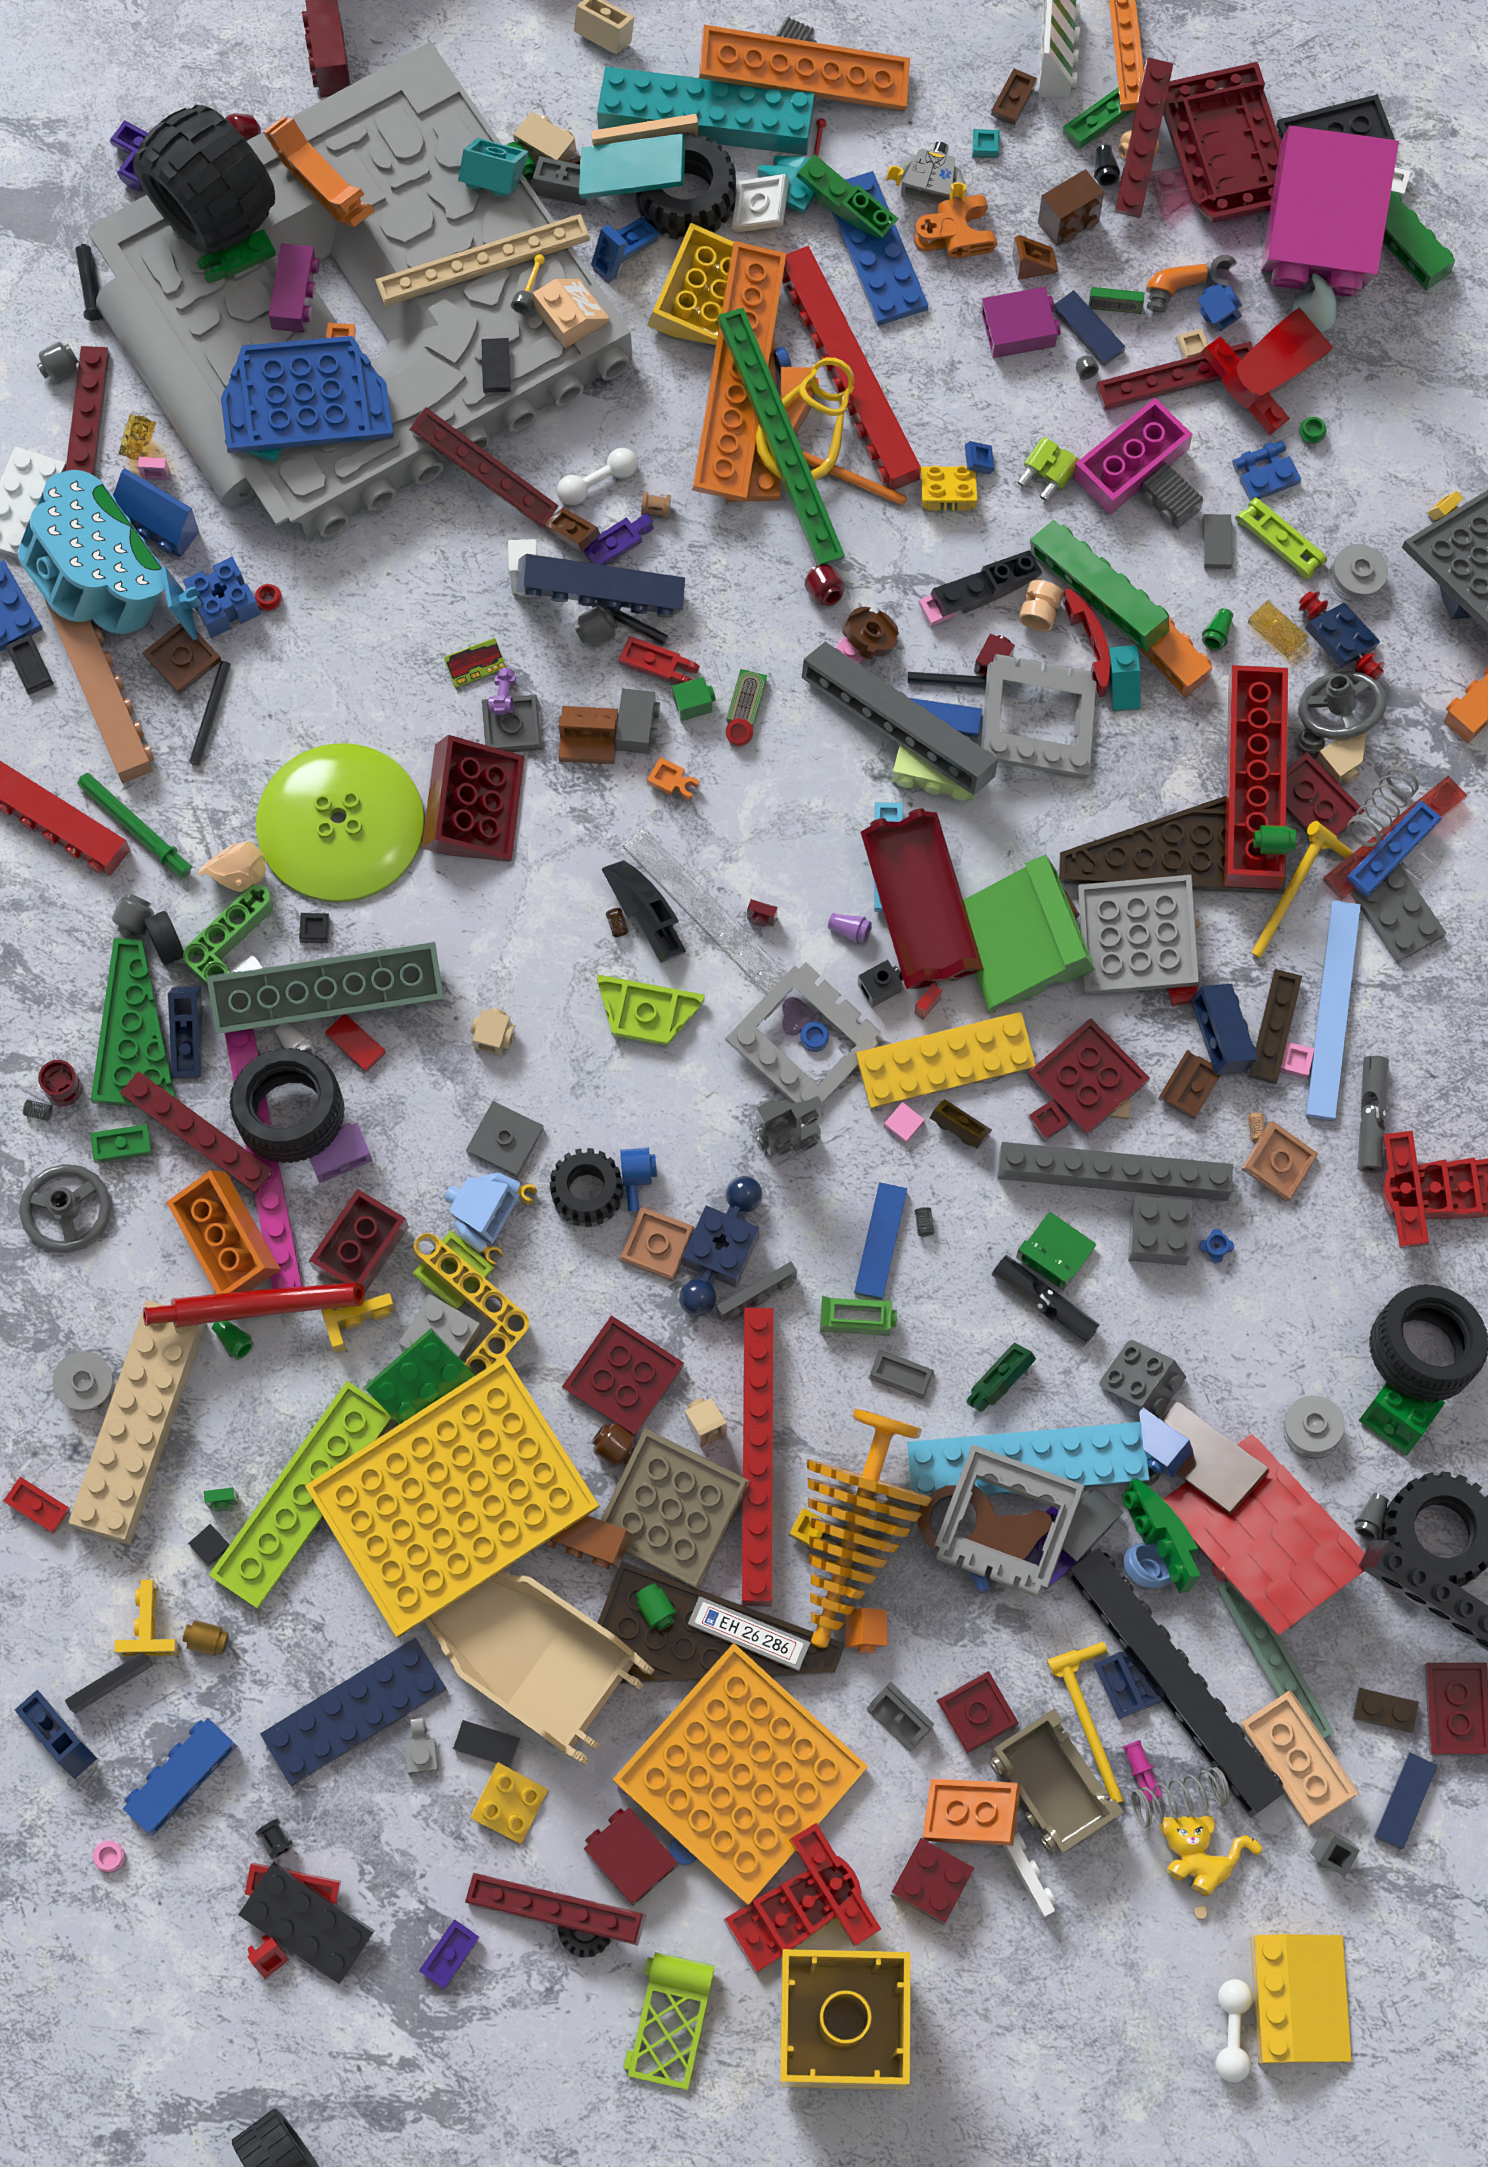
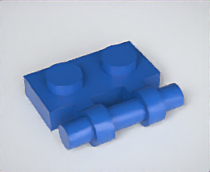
[1232,441,1301,501]

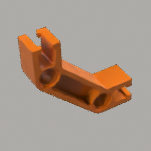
[263,116,375,227]

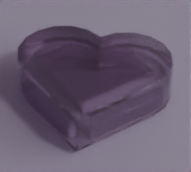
[782,997,816,1036]

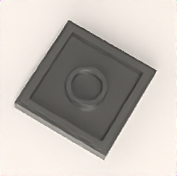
[482,695,542,752]

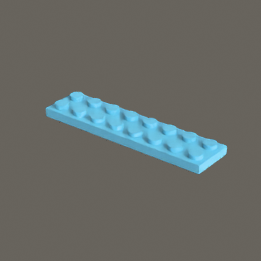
[907,1422,1149,1499]

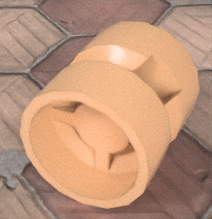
[1018,580,1064,632]

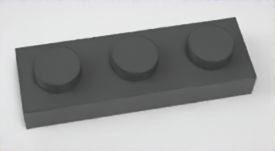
[716,1261,797,1322]

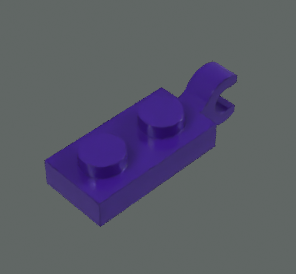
[583,513,654,565]

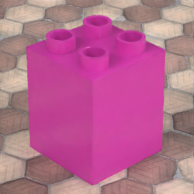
[1260,125,1399,297]

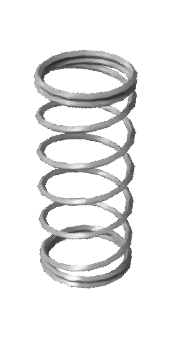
[1347,766,1419,847]
[1131,1767,1230,1828]

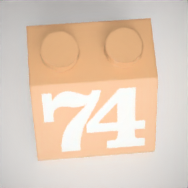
[533,279,610,349]

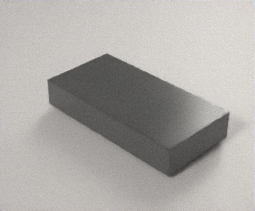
[1203,514,1232,569]
[869,1349,934,1399]

